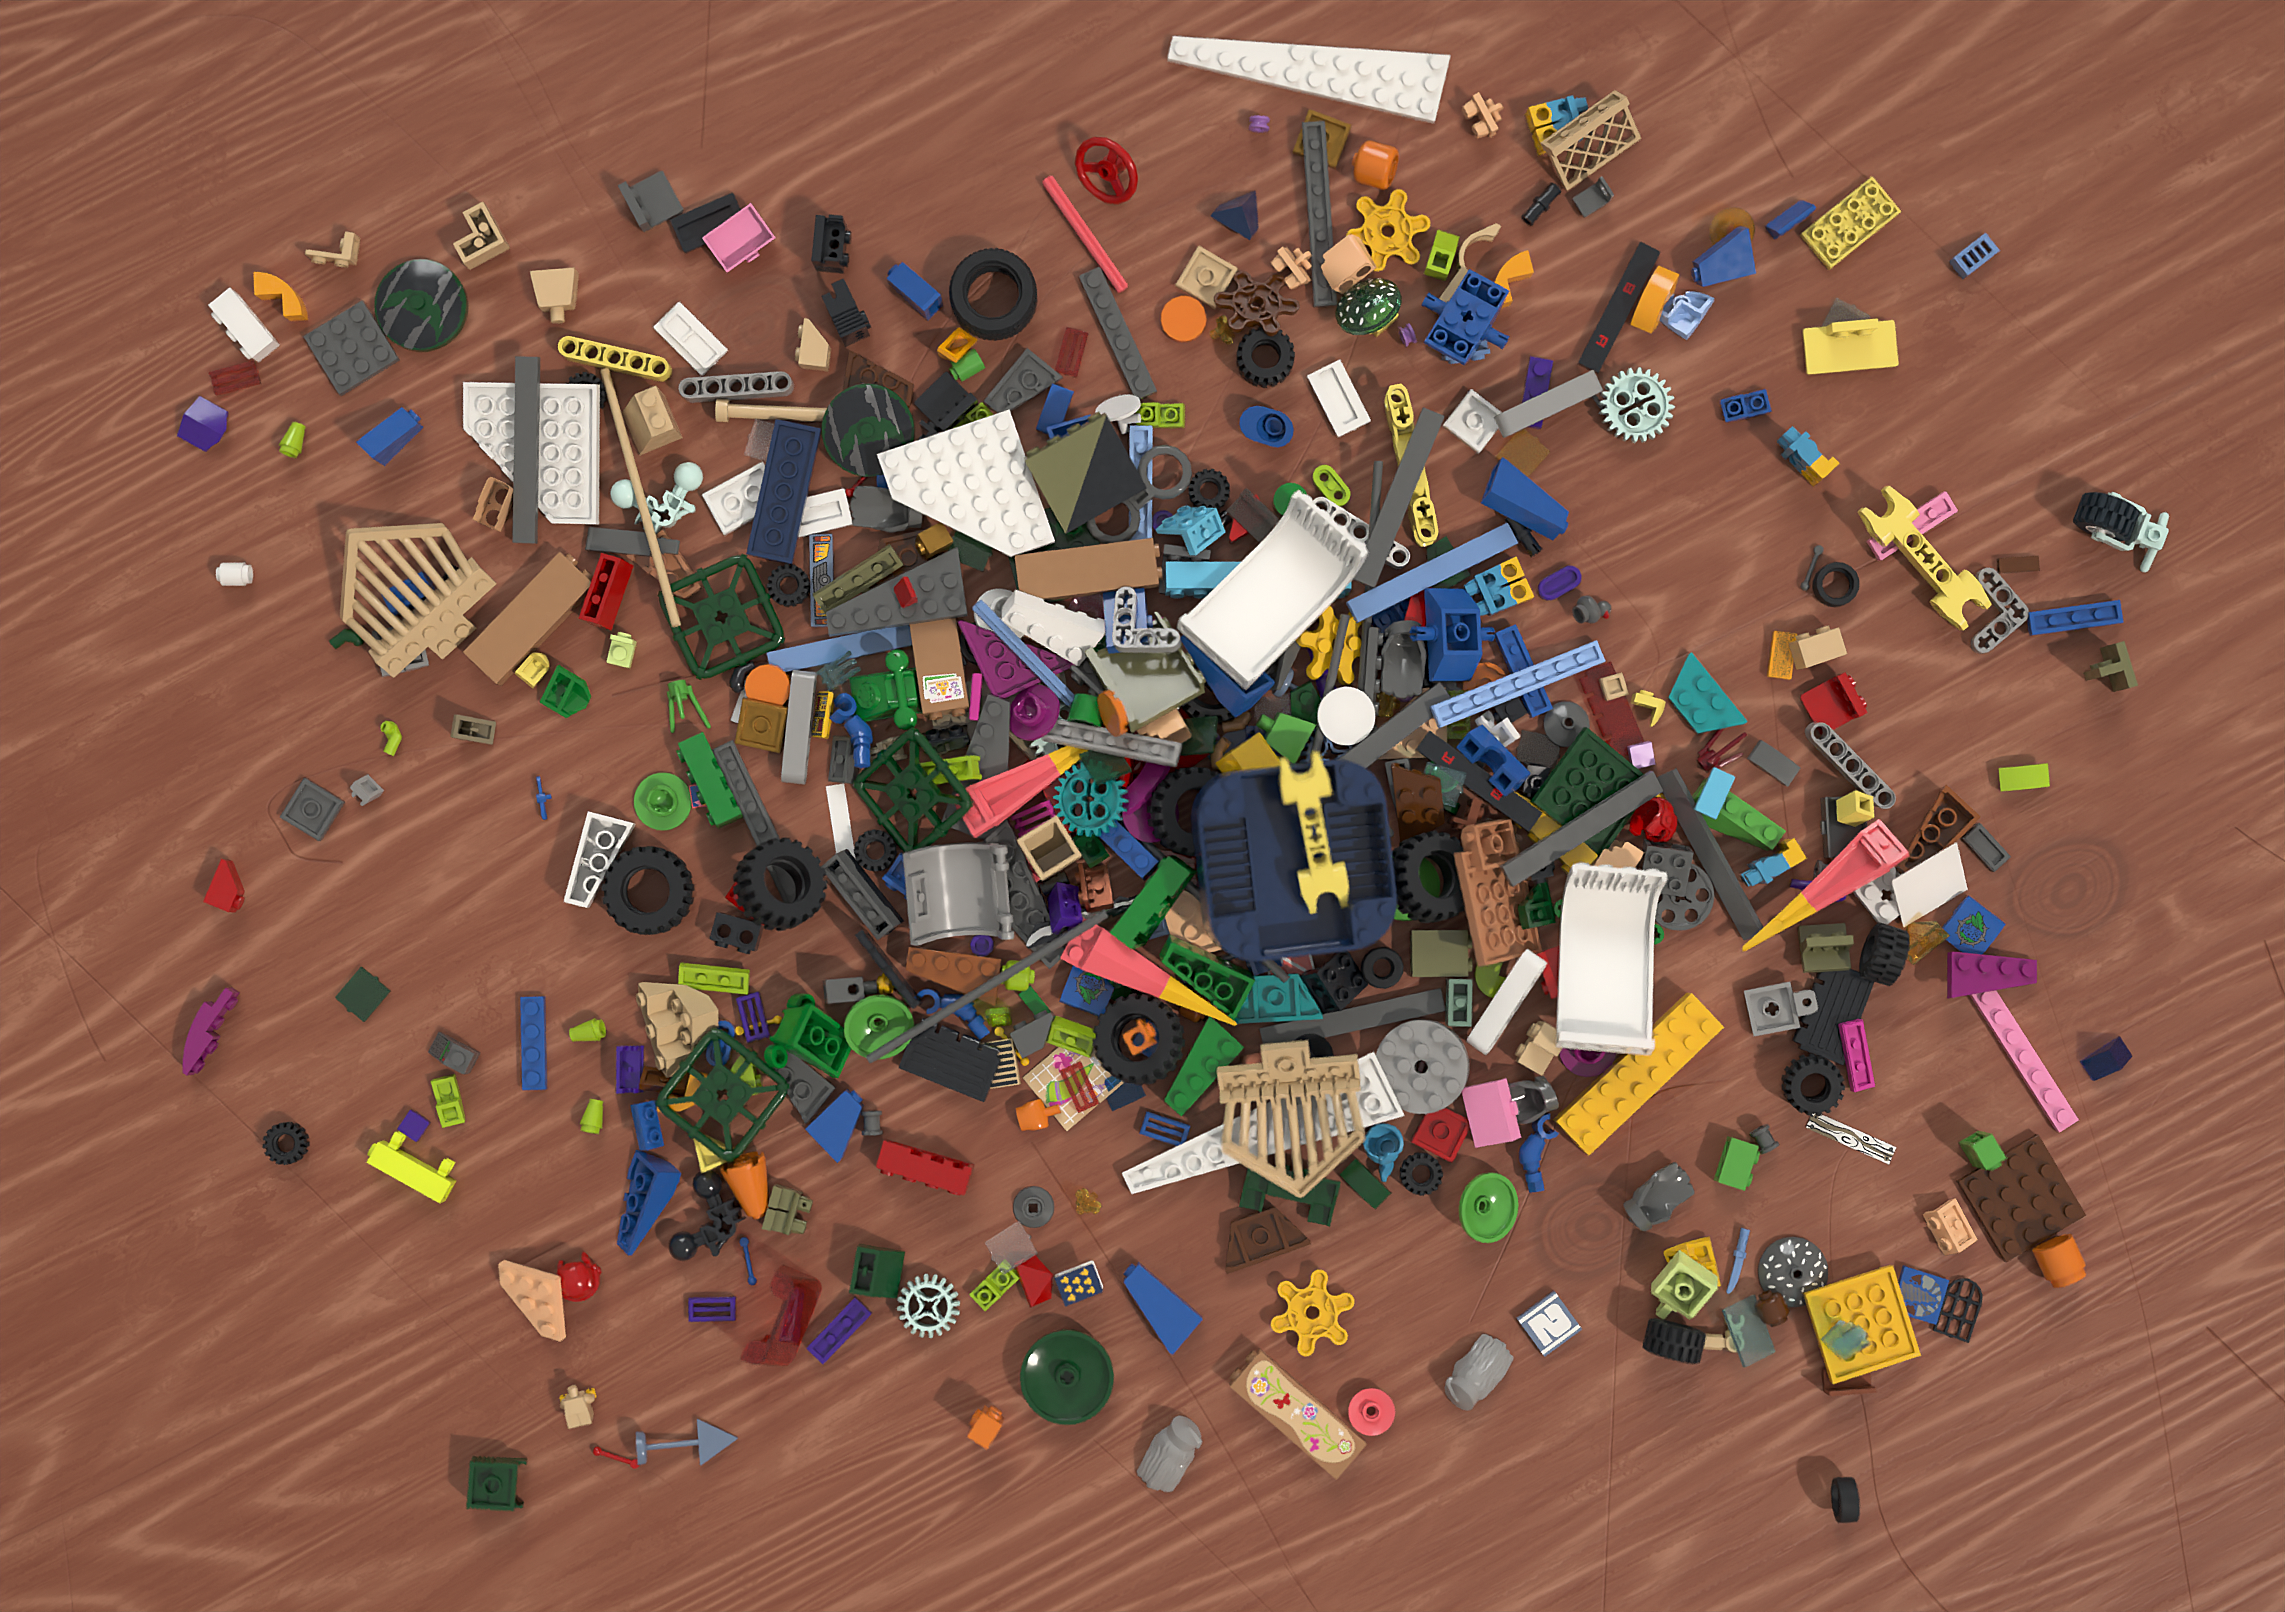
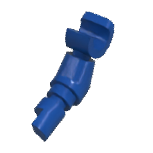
[829,693,873,768]
[917,988,990,1040]
[1519,1113,1559,1193]

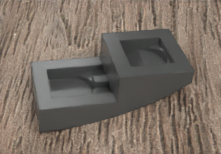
[1747,740,1801,787]

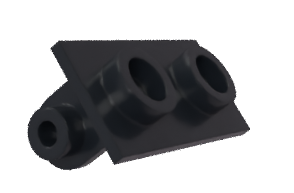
[922,724,970,753]

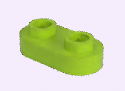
[1312,465,1350,507]

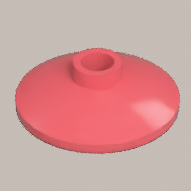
[1348,1388,1395,1436]

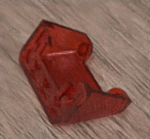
[740,1265,822,1367]

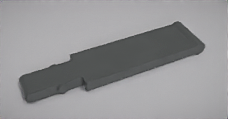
[585,527,680,557]

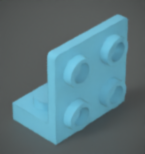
[1156,505,1225,555]

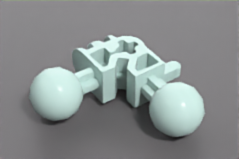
[610,462,703,534]

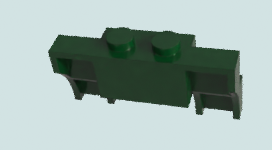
[1239,1164,1341,1227]

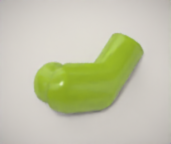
[381,721,402,756]

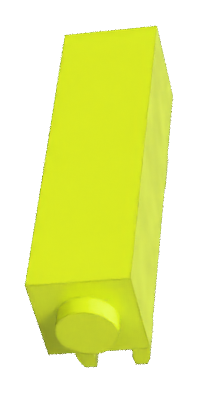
[367,1131,456,1203]

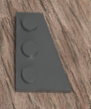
[984,348,1063,414]
[773,1052,836,1124]

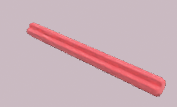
[1042,176,1128,293]

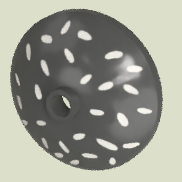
[1758,1237,1828,1307]

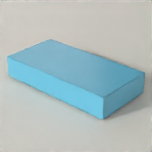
[1693,767,1735,820]

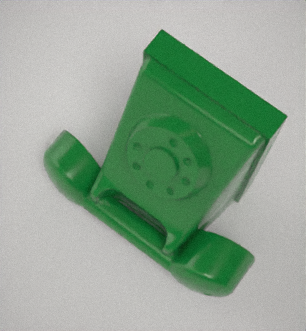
[849,649,923,731]
[764,993,851,1078]

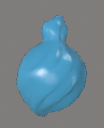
[1363,1123,1404,1182]

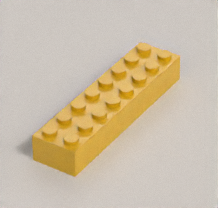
[1553,993,1724,1156]

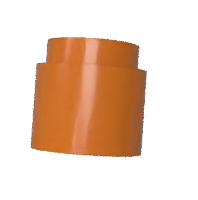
[2032,1234,2086,1288]

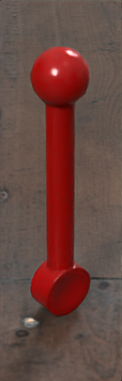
[845,476,867,498]
[593,1447,639,1469]

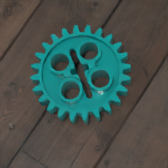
[1053,761,1129,837]

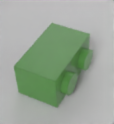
[1959,1131,2006,1171]
[1714,1136,1760,1191]

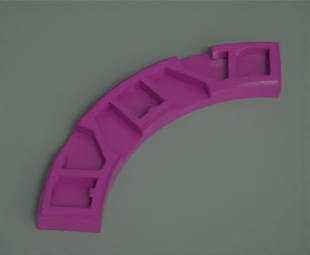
[1122,762,1171,815]

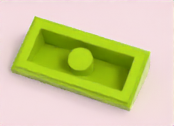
[1047,1016,1096,1058]

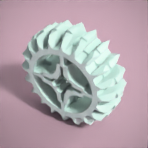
[897,1274,960,1338]

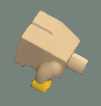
[559,1385,597,1429]

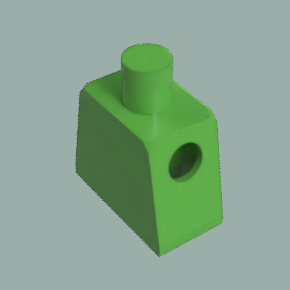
[1256,712,1316,764]

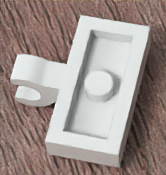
[1475,710,1521,747]

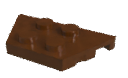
[869,529,944,589]
[1391,763,1445,843]
[1225,1206,1311,1274]

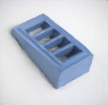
[1949,233,2000,279]

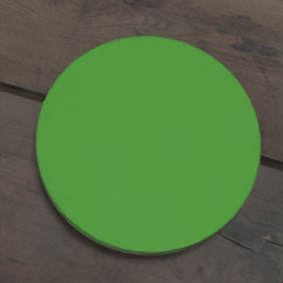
[634,773,692,830]

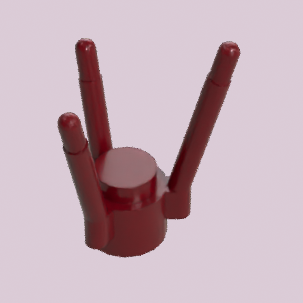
[1696,729,1747,773]

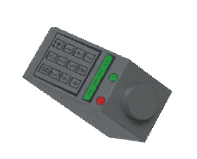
[428,1031,481,1075]

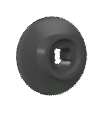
[1013,1186,1055,1228]

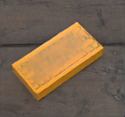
[1767,631,1797,680]

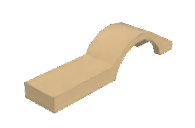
[1438,223,1501,315]

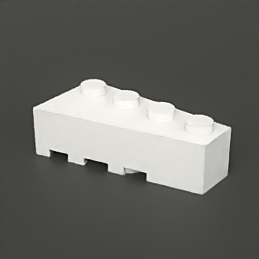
[1001,590,1105,667]
[564,812,636,908]

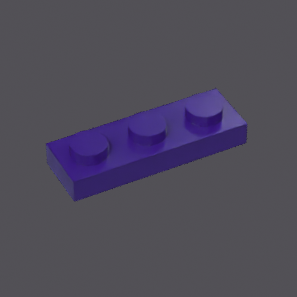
[1522,357,1553,429]
[806,1297,873,1364]

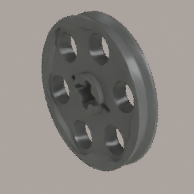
[1655,863,1714,930]

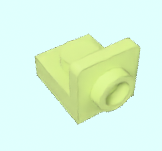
[606,632,637,669]

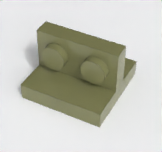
[2083,641,2138,692]
[1797,923,1854,973]

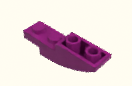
[183,987,240,1076]

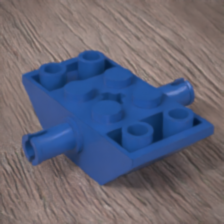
[1422,269,1510,365]
[1410,588,1495,681]

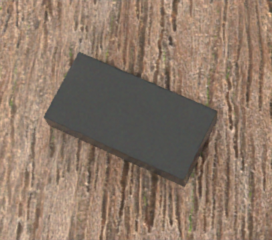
[1961,823,2011,872]

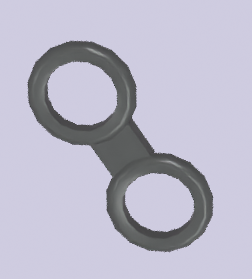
[1086,445,1192,544]

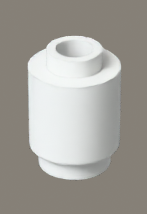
[216,563,253,586]

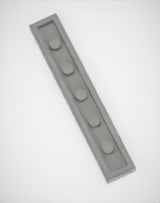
[1041,719,1182,767]

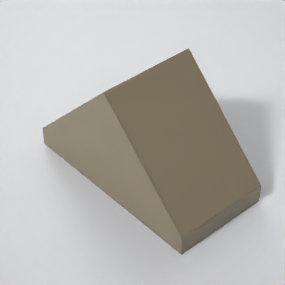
[450,714,496,745]

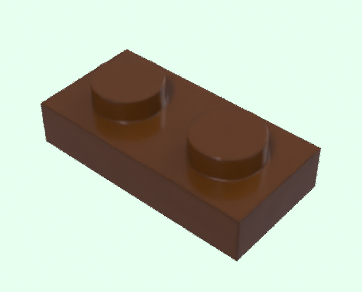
[639,1066,690,1095]

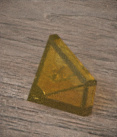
[1906,921,1950,965]

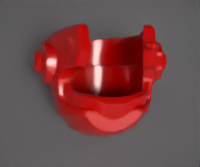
[1629,797,1677,842]
[556,1252,602,1302]

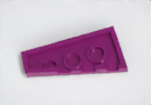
[1947,952,2037,999]

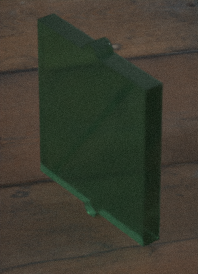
[948,531,993,572]
[1180,716,1218,756]
[1079,750,1132,785]
[335,966,391,1022]

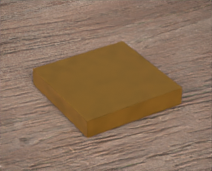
[1292,109,1352,169]
[735,698,788,753]

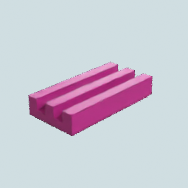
[969,673,983,722]
[1011,800,1056,838]

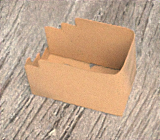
[1321,234,1376,294]
[473,477,513,532]
[1137,708,1191,743]
[1590,840,1644,869]

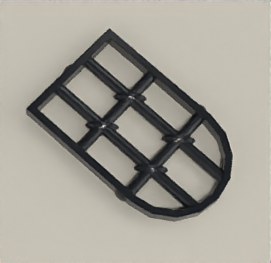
[1932,1278,1983,1343]

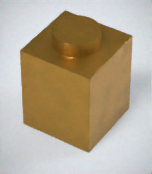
[915,522,953,560]

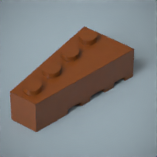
[1895,785,1981,875]
[906,947,1003,1006]

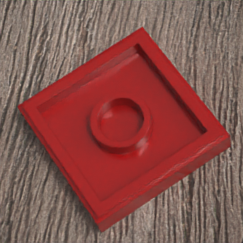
[1410,1107,1470,1163]

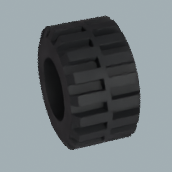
[1236,326,1295,388]
[1859,922,1910,986]
[1781,1054,1845,1116]
[1642,1318,1707,1364]

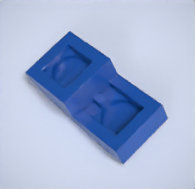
[1036,383,1074,434]

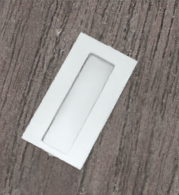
[653,302,728,376]
[1307,360,1371,437]
[798,488,853,538]

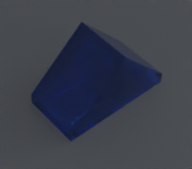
[2080,1036,2132,1081]

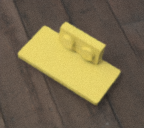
[1802,319,1898,375]

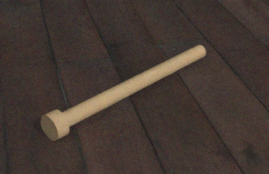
[715,399,827,422]

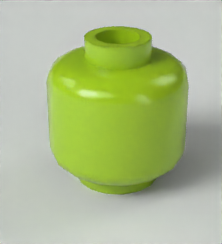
[1001,960,1035,991]

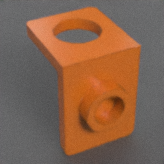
[1123,1019,1157,1055]

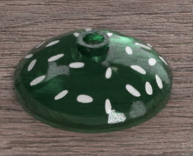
[1335,278,1402,335]

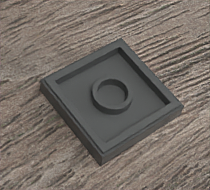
[280,778,345,841]

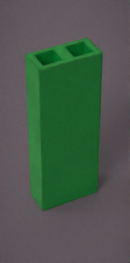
[1018,985,1055,1018]

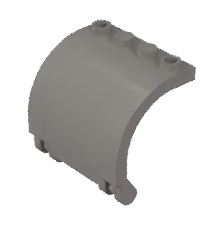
[903,842,1014,946]

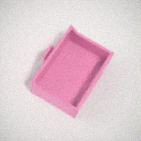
[702,203,776,272]
[1462,1078,1521,1148]

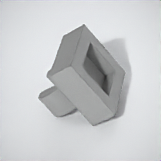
[350,775,384,806]

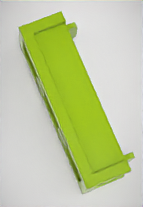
[919,755,982,785]

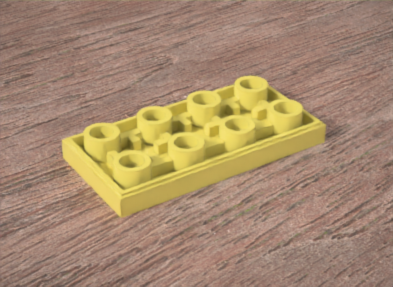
[1800,177,1901,270]

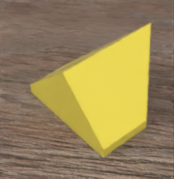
[693,1134,734,1173]

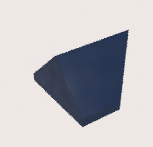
[1211,190,1259,240]

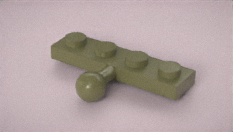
[813,544,903,614]

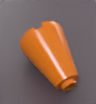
[720,1151,769,1219]

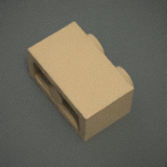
[1788,625,1847,670]

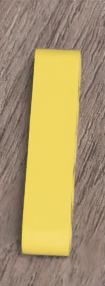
[558,336,672,382]

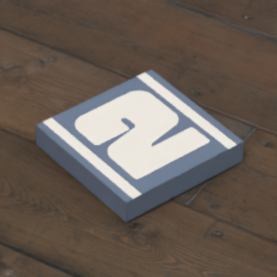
[1516,1290,1582,1357]

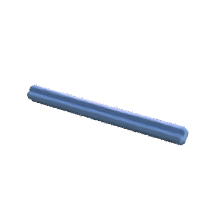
[972,600,1074,706]

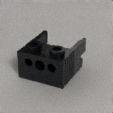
[811,214,851,274]
[822,278,872,347]

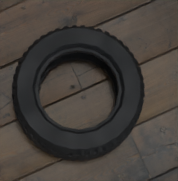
[949,248,1037,341]

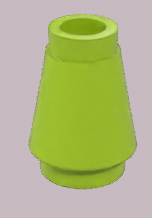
[279,422,306,458]
[569,1018,606,1042]
[579,1099,603,1134]

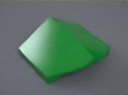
[540,665,592,718]

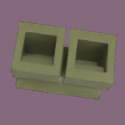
[762,1184,813,1235]

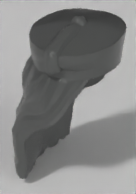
[850,486,923,533]
[1381,620,1426,699]
[1508,1076,1559,1124]
[1623,1162,1695,1231]

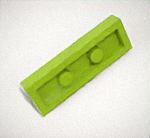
[678,963,750,994]

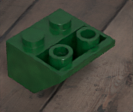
[849,1244,905,1298]

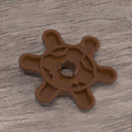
[1214,271,1300,336]

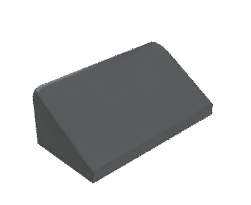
[828,736,859,784]

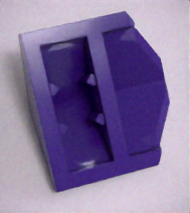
[177,396,228,452]

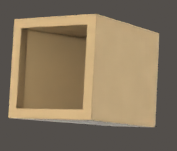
[622,386,682,455]
[1017,816,1082,881]

